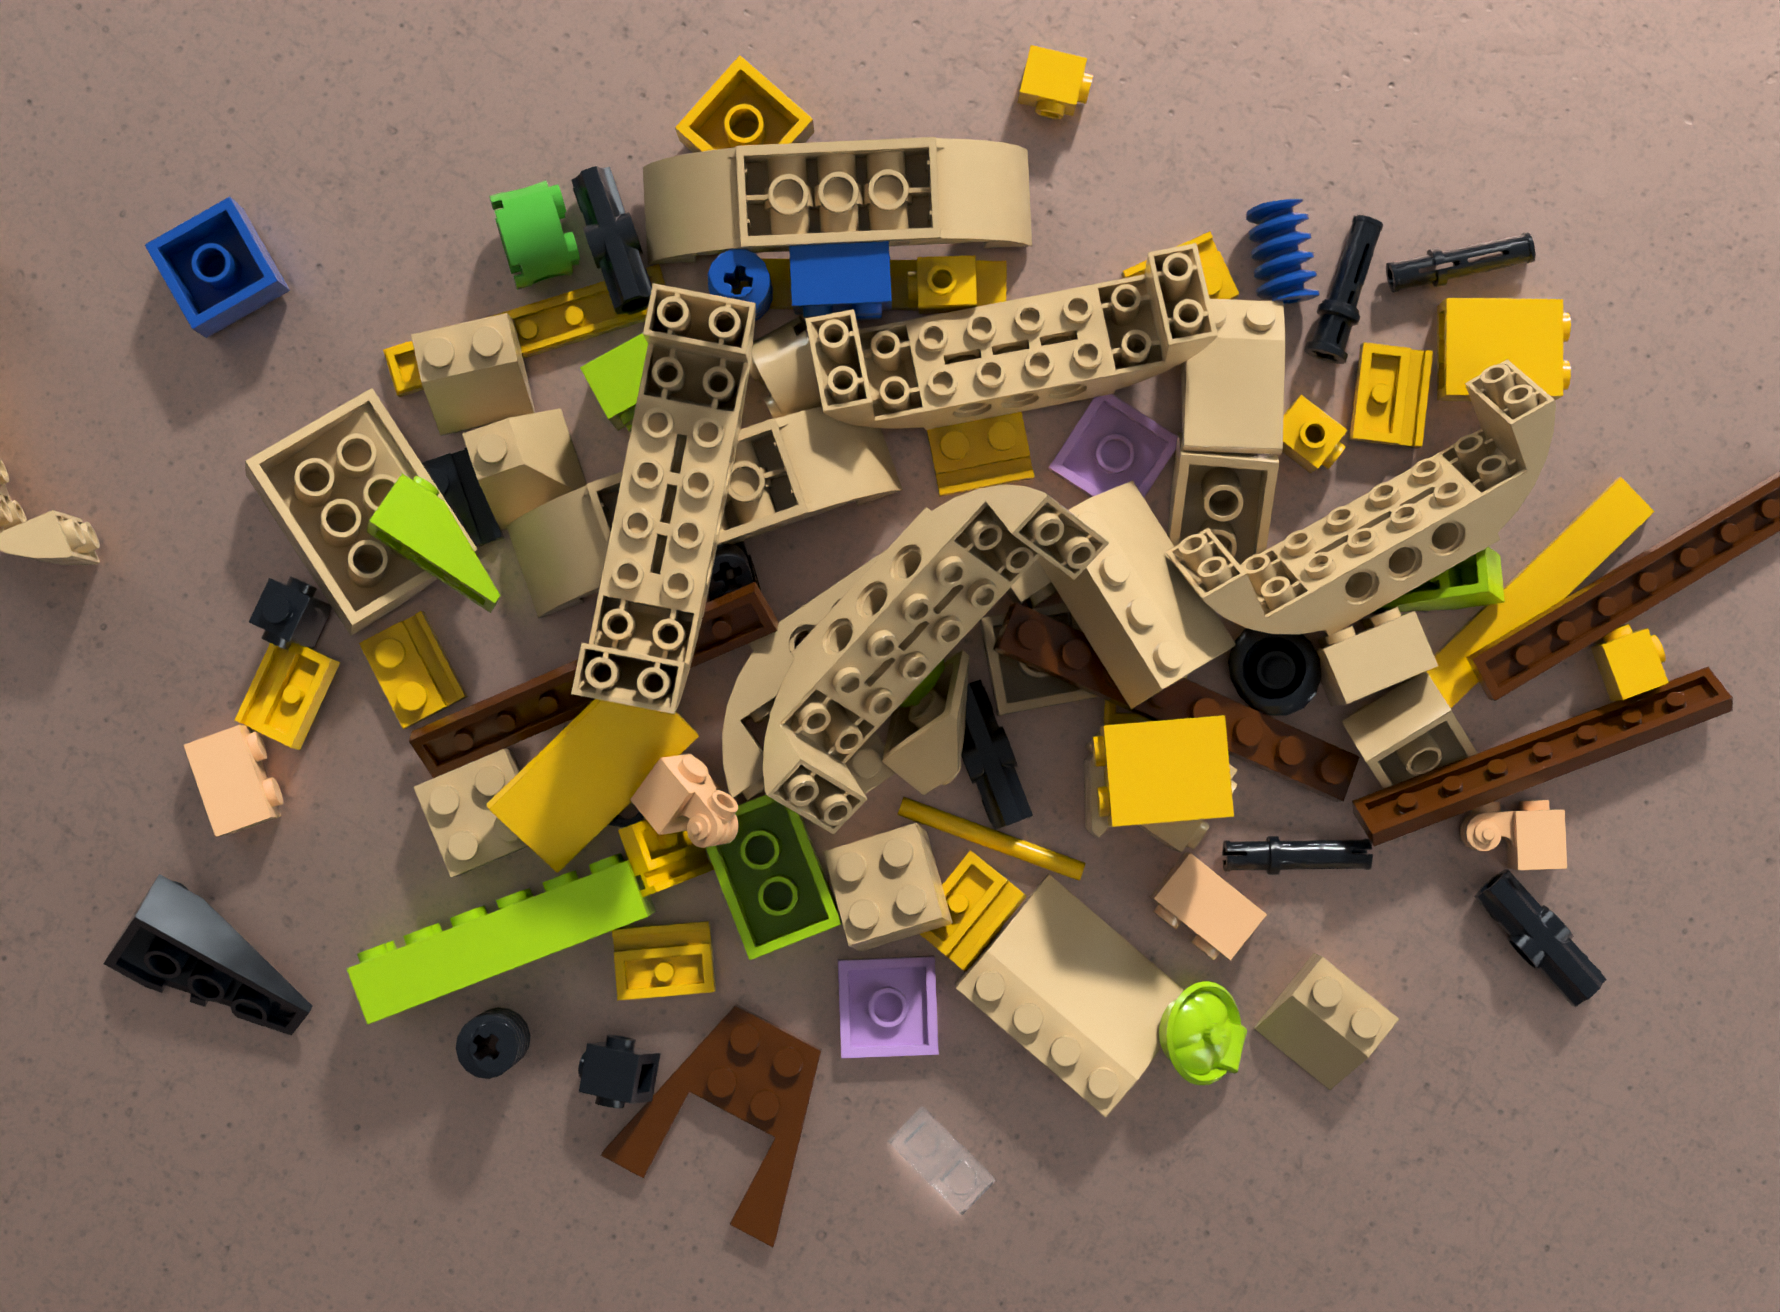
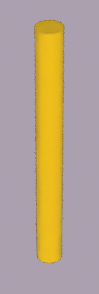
[897,797,1086,881]

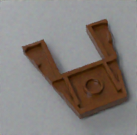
[600,1004,822,1248]

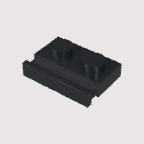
[422,447,504,547]

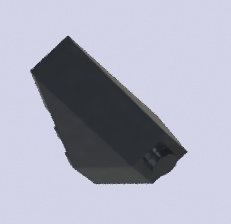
[103,874,313,1036]

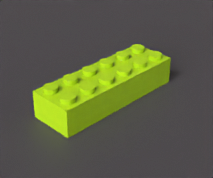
[346,853,656,1025]

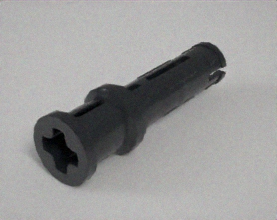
[1304,215,1383,364]

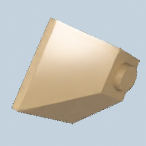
[462,408,587,531]
[882,650,969,795]

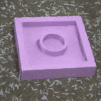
[1048,394,1177,498]
[838,956,939,1058]

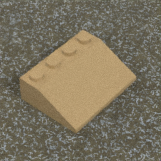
[245,388,478,636]
[1038,480,1236,709]
[954,874,1184,1117]

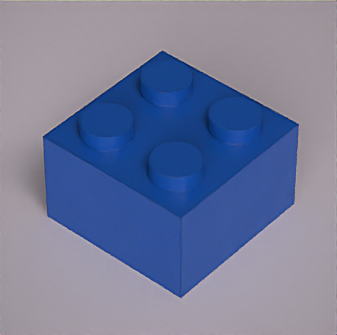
[145,196,290,338]
[789,241,892,322]

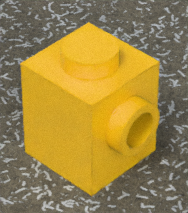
[1017,45,1093,119]
[907,255,977,314]
[1282,395,1348,474]
[1590,624,1669,701]

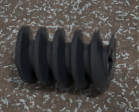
[456,1007,531,1079]

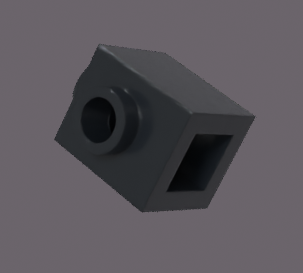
[249,576,332,650]
[578,1035,661,1108]

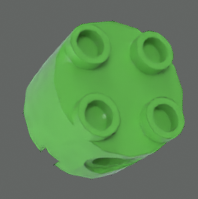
[489,180,580,290]

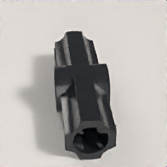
[571,166,652,315]
[961,679,1033,830]
[1474,869,1607,1007]

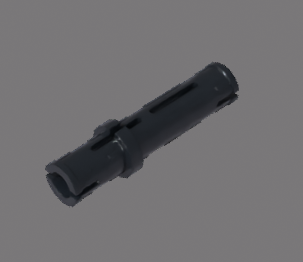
[1386,232,1536,293]
[1222,836,1373,875]

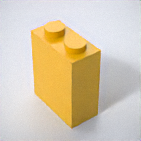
[1437,298,1571,401]
[1092,715,1234,827]

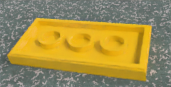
[487,699,699,873]

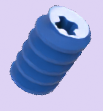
[1246,199,1319,305]
[707,249,773,322]

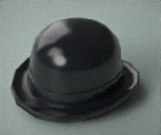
[1228,628,1322,716]

